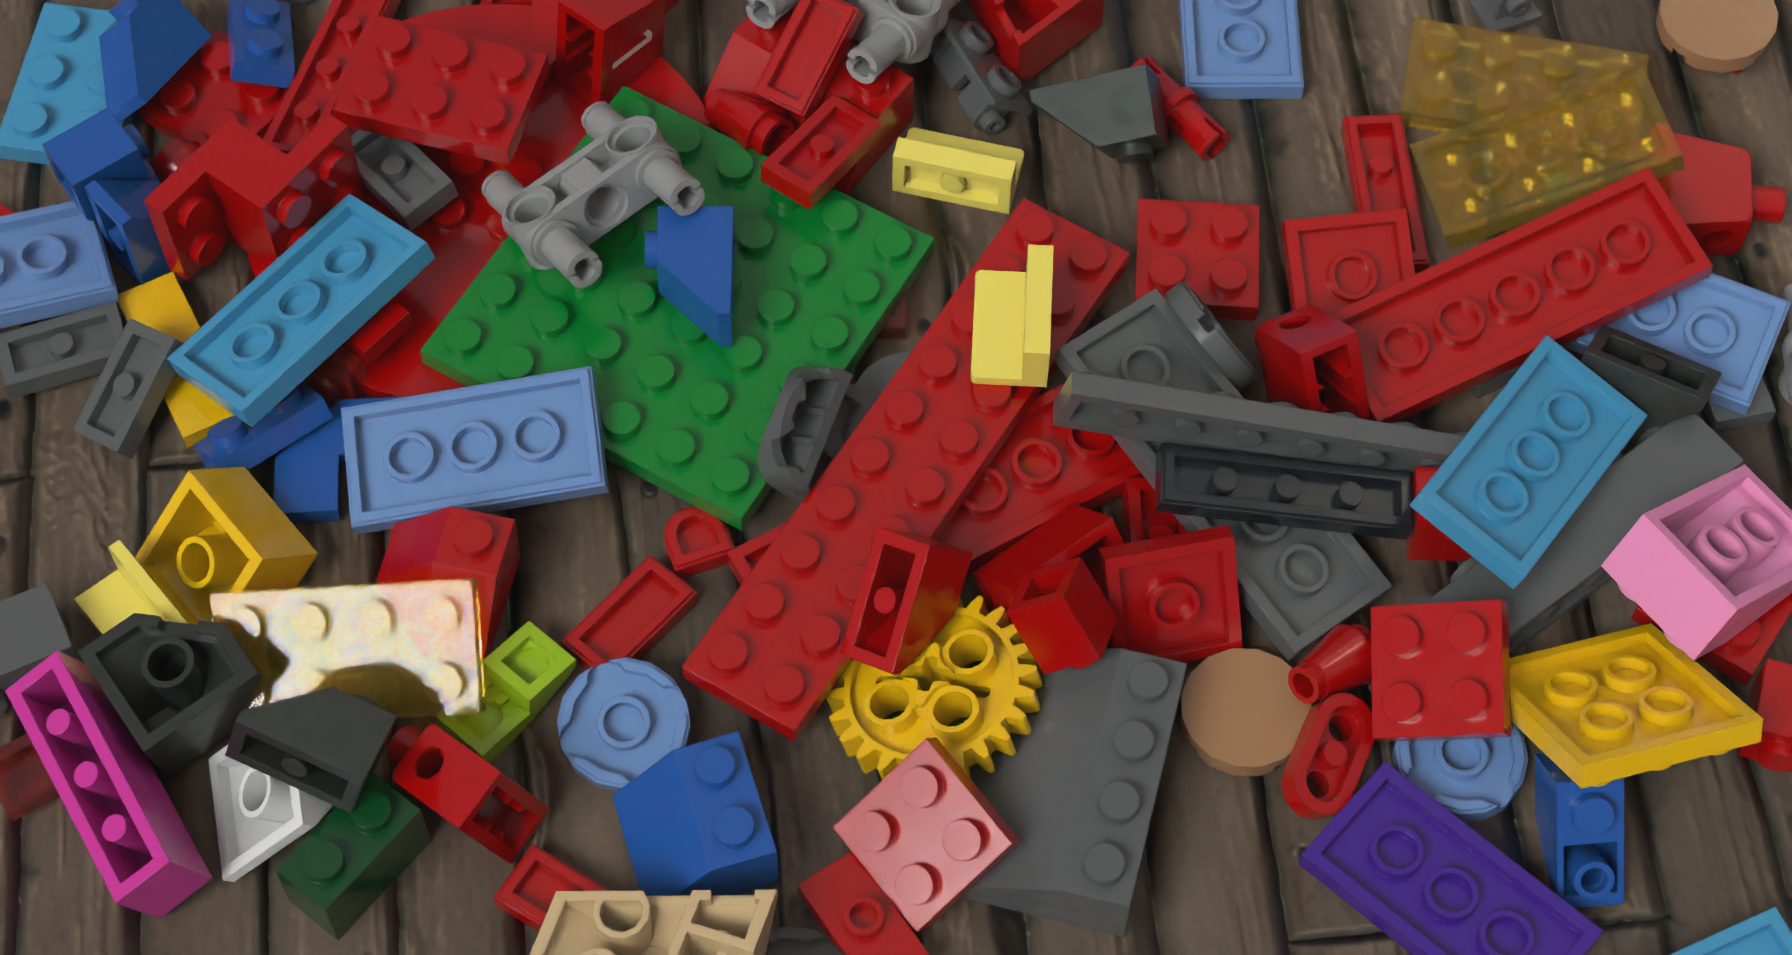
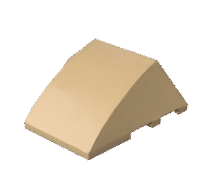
[530,889,778,955]

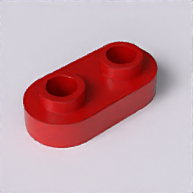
[1281,693,1375,820]

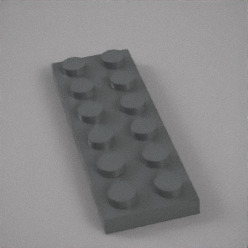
[1053,288,1392,662]

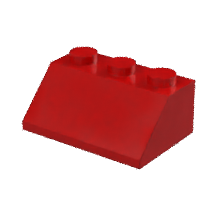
[702,8,914,195]

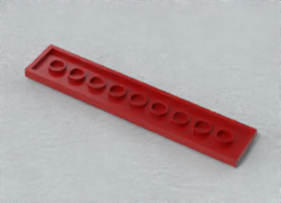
[682,198,1130,742]

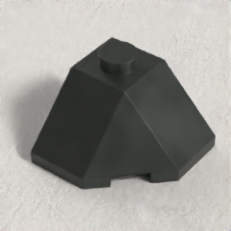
[77,613,262,779]

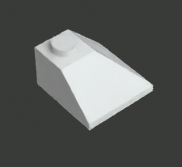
[208,745,333,882]

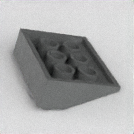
[961,648,1187,937]

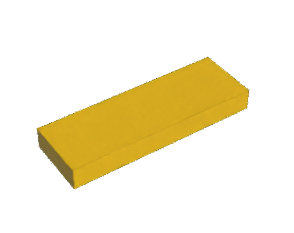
[118,271,235,449]

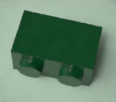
[275,773,431,940]

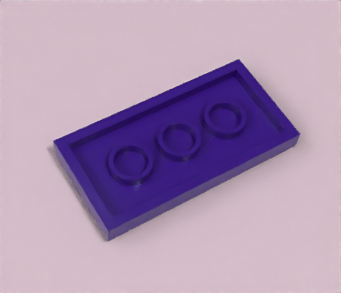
[1299,761,1604,955]

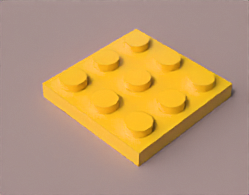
[1509,623,1763,789]

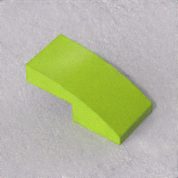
[435,621,576,763]

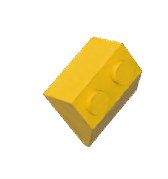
[135,466,318,637]

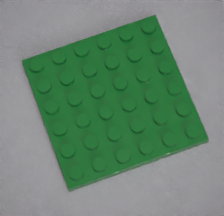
[420,85,935,531]

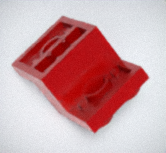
[144,114,366,281]

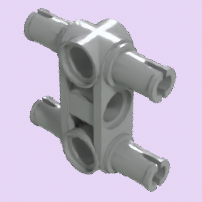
[746,0,961,84]
[481,101,705,288]

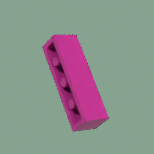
[5,650,213,919]

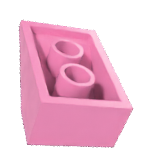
[1601,464,1792,661]

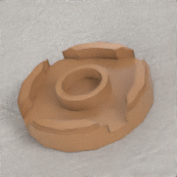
[1655,0,1779,73]
[1179,648,1311,776]

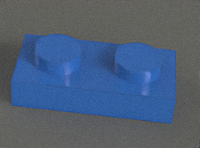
[227,0,295,88]
[193,381,334,470]

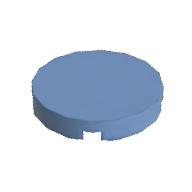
[557,657,691,792]
[1392,724,1528,823]

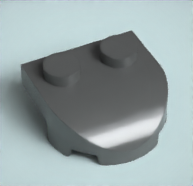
[758,366,876,504]

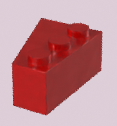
[967,0,1104,85]

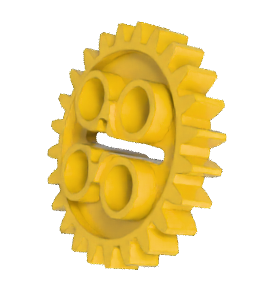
[826,595,1043,780]

